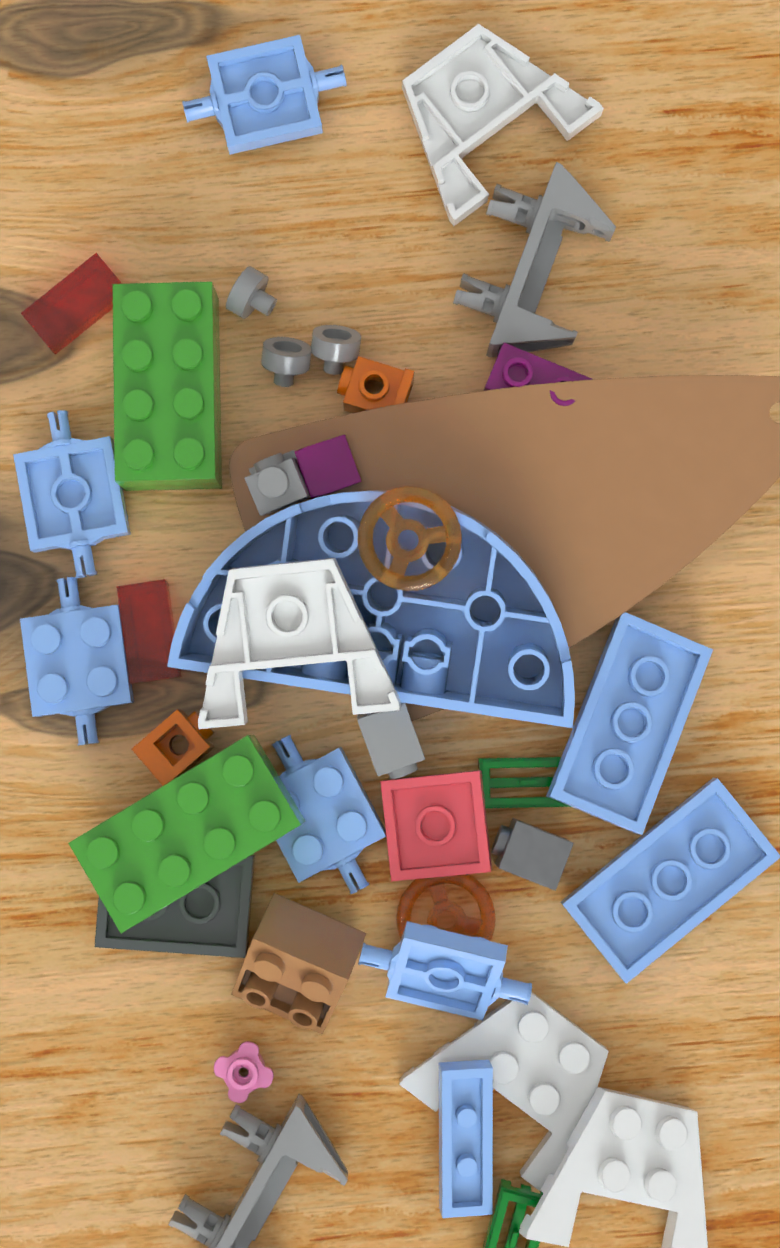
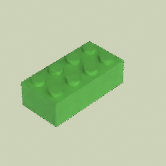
[112,282,222,491]
[68,735,305,934]

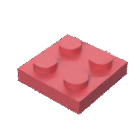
[380,770,493,882]

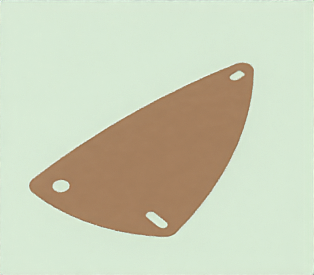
[229,375,780,721]

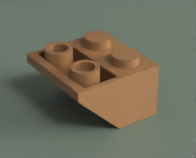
[231,893,367,1034]

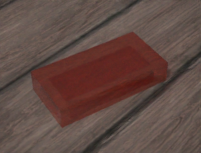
[21,253,122,355]
[116,579,182,685]

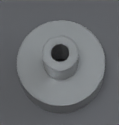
[226,266,277,319]
[311,325,361,375]
[261,337,312,387]

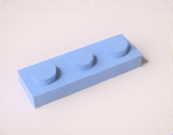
[439,1060,493,1218]

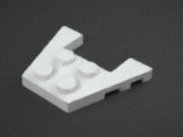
[402,24,604,226]
[198,558,401,729]
[399,992,609,1191]
[519,1087,708,1248]

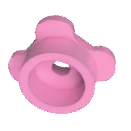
[214,1041,274,1103]

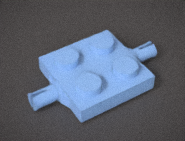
[182,35,347,155]
[13,410,131,578]
[20,577,134,746]
[272,735,386,894]
[358,921,532,1021]

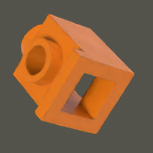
[337,356,415,413]
[131,709,214,786]

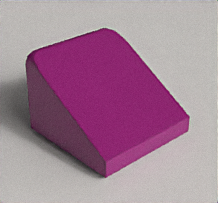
[295,434,362,499]

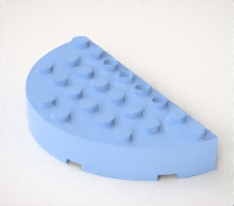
[167,490,575,728]

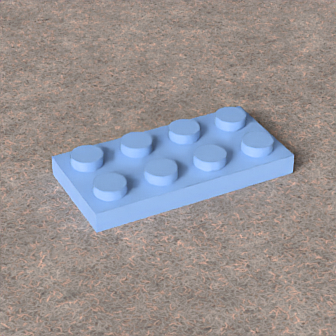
[546,612,713,835]
[560,777,780,984]

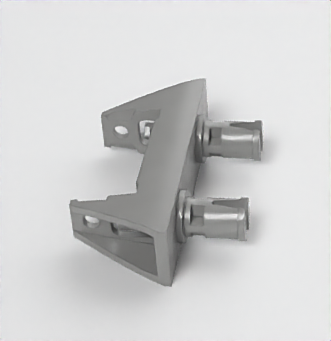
[453,162,616,357]
[168,1094,348,1248]

